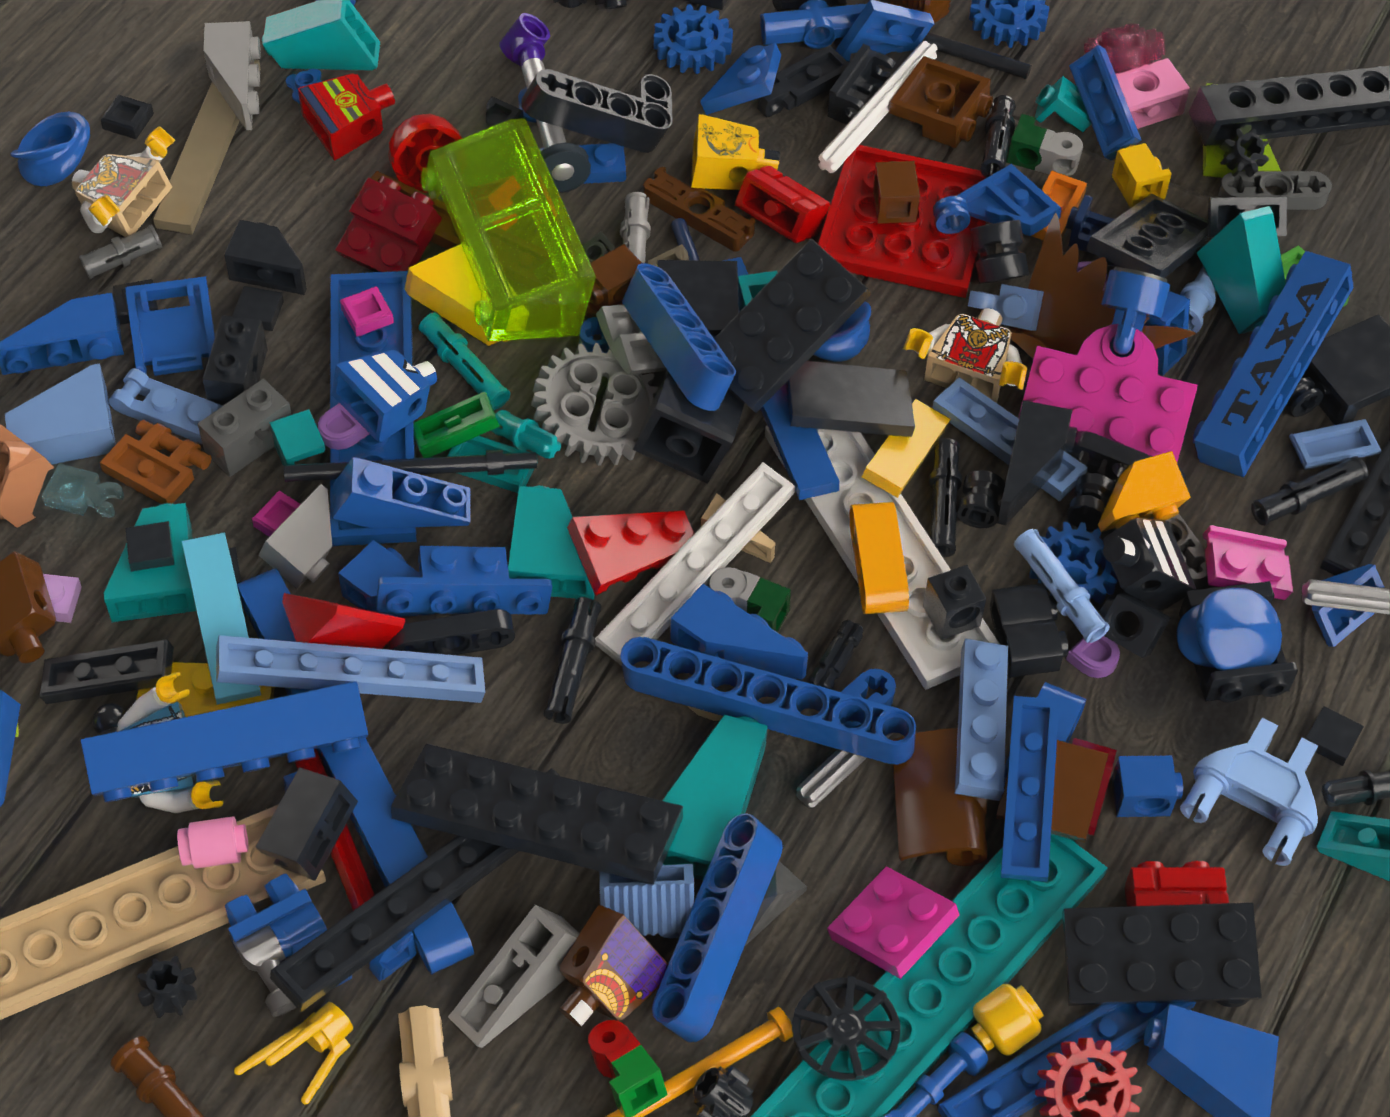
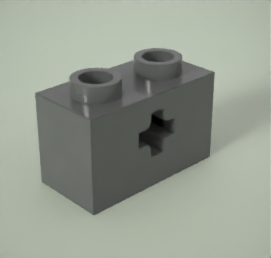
[197,378,292,477]

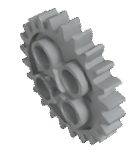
[531,343,658,466]

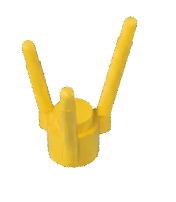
[234,1002,353,1105]

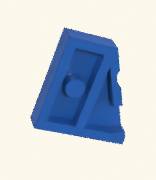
[835,0,935,61]
[700,43,781,115]
[957,164,1061,236]

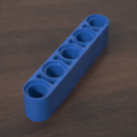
[622,263,736,411]
[652,813,783,1042]

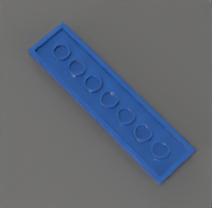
[330,271,417,546]

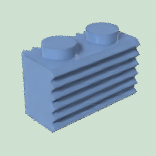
[600,864,694,938]

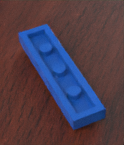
[1001,696,1060,882]

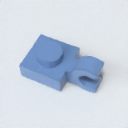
[968,284,1044,331]

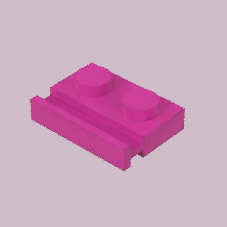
[1203,525,1293,600]

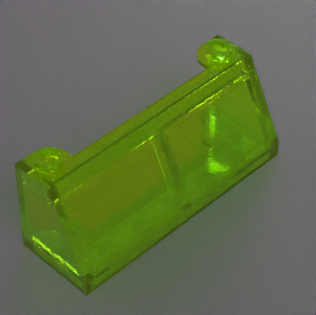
[421,119,596,341]

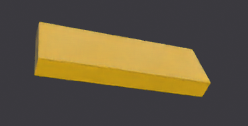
[862,399,951,498]

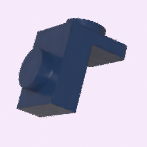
[1066,195,1115,254]

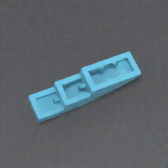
[182,533,261,705]

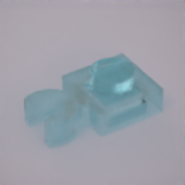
[41,463,124,518]

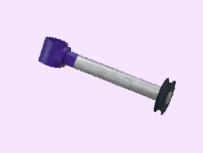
[500,13,591,193]

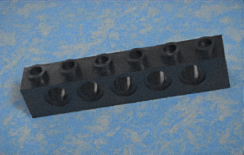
[1189,66,1390,146]

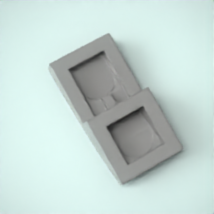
[596,305,666,375]

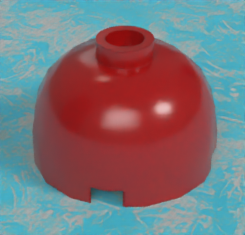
[388,114,467,193]

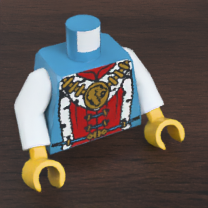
[117,672,223,813]

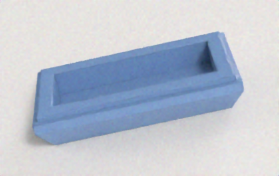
[1289,419,1381,470]

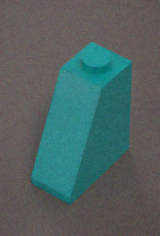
[262,0,380,70]
[1197,206,1286,334]
[508,485,595,600]
[104,503,196,622]

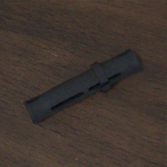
[980,95,1016,178]
[929,438,962,558]
[1251,456,1368,526]
[544,597,601,724]

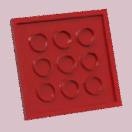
[818,145,987,298]

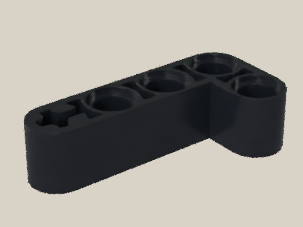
[521,69,672,153]

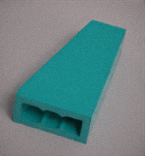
[662,715,768,880]

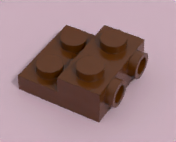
[889,56,993,148]

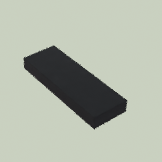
[40,639,174,704]

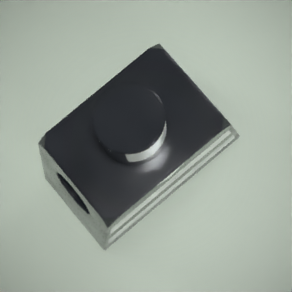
[1103,518,1197,611]

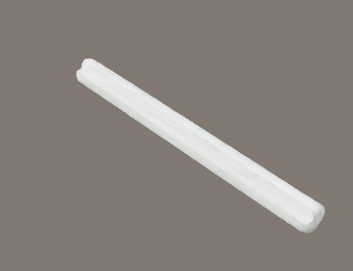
[818,41,937,173]

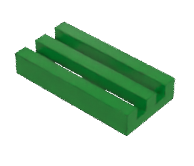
[414,391,500,458]

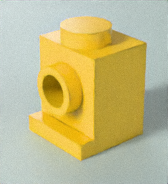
[1112,143,1172,208]

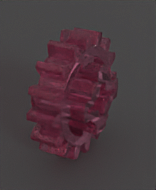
[1084,24,1166,73]

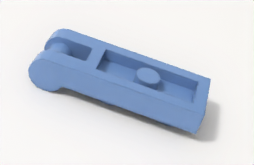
[109,368,223,444]

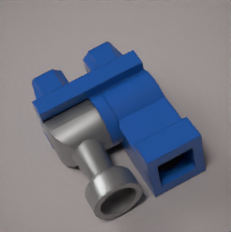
[225,874,352,1017]

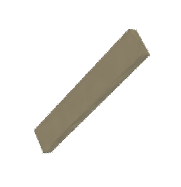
[153,60,261,235]

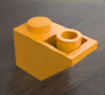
[1098,451,1191,532]

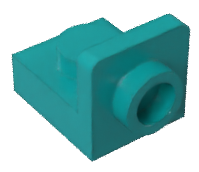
[1035,76,1091,132]

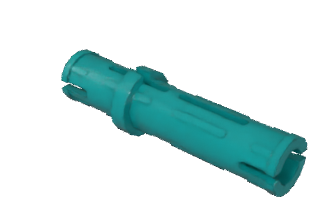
[419,312,511,410]

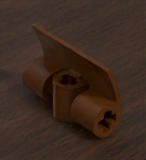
[893,728,988,866]

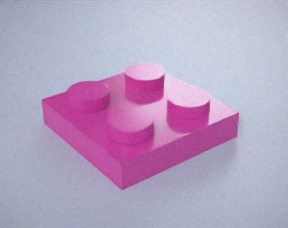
[827,866,959,979]

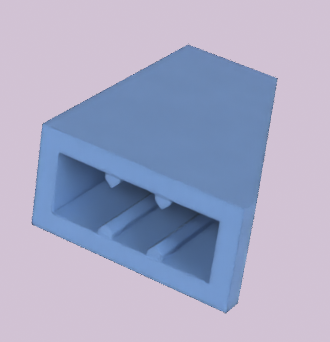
[5,363,116,464]

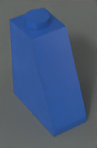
[1144,1004,1279,1117]

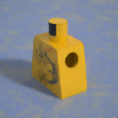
[691,114,780,190]

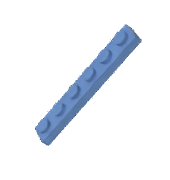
[216,635,485,703]

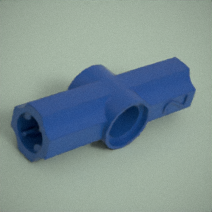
[760,0,867,49]

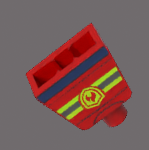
[298,73,395,161]

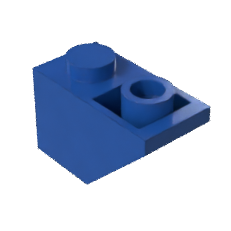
[338,540,435,617]

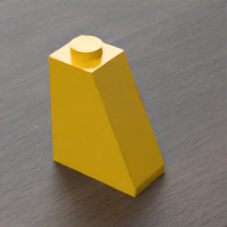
[404,237,528,346]

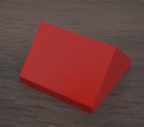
[282,593,405,649]

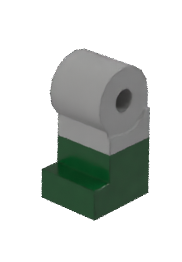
[1006,114,1083,176]
[709,567,791,633]

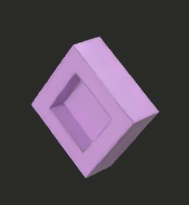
[43,574,82,623]

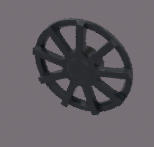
[792,976,901,1081]

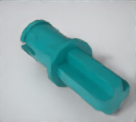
[491,410,561,459]

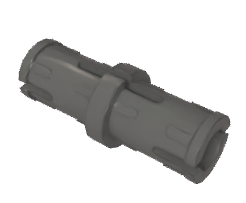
[79,225,163,279]

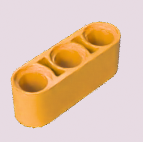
[849,502,909,614]

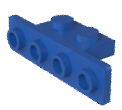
[376,546,552,615]

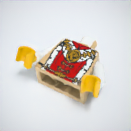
[72,126,175,237]
[903,308,1027,403]

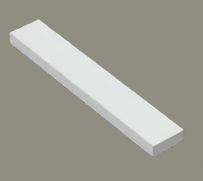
[595,462,795,666]

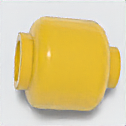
[970,984,1044,1056]

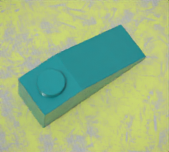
[1317,811,1390,881]

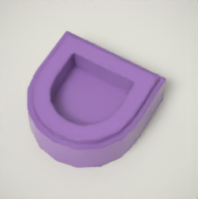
[318,403,369,450]
[1066,636,1120,678]

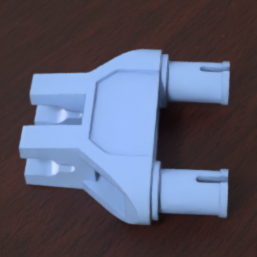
[1180,718,1318,866]

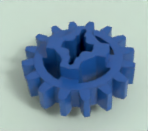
[969,0,1049,48]
[653,4,733,74]
[1029,522,1118,604]

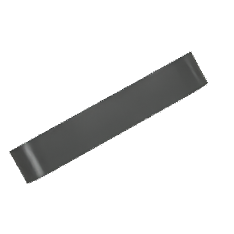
[1218,171,1332,210]

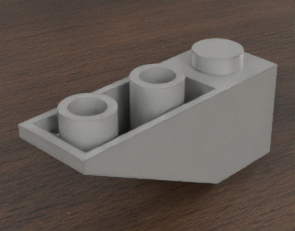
[204,21,261,130]

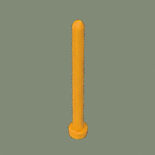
[605,1007,793,1117]

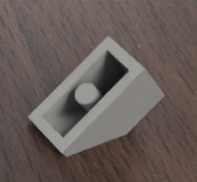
[259,484,332,589]

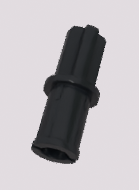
[1321,770,1390,807]

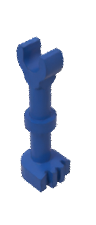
[884,1032,988,1117]

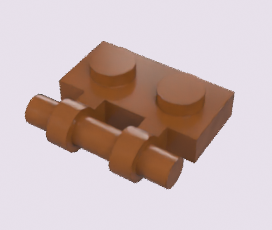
[100,420,212,504]

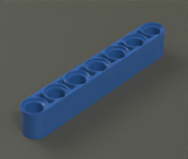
[620,637,916,765]

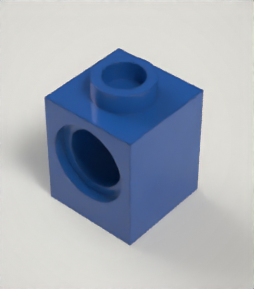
[1111,755,1183,817]

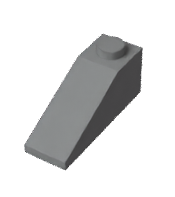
[448,905,580,1048]

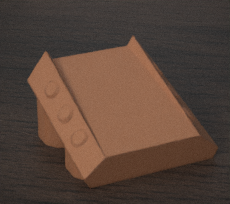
[0,424,54,528]

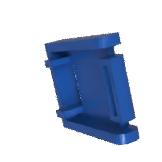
[125,276,215,376]

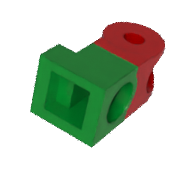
[588,1020,668,1117]

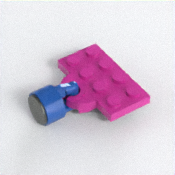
[1018,267,1198,462]

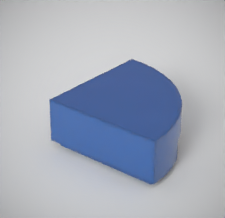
[369,932,417,981]

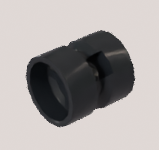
[970,220,1029,284]

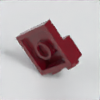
[335,176,442,272]

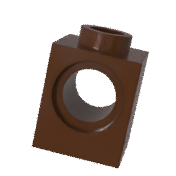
[873,161,920,224]
[584,244,642,307]

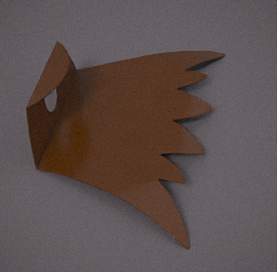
[1009,213,1196,359]

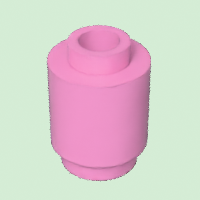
[177,816,249,869]

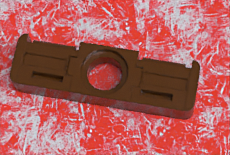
[643,167,755,251]

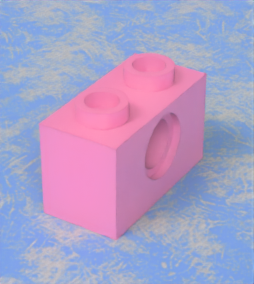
[1115,58,1190,129]

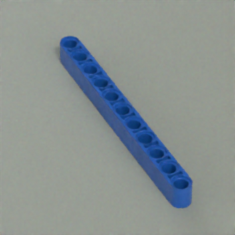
[237,568,474,975]

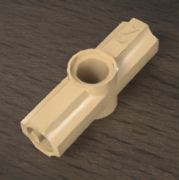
[398,1005,453,1117]

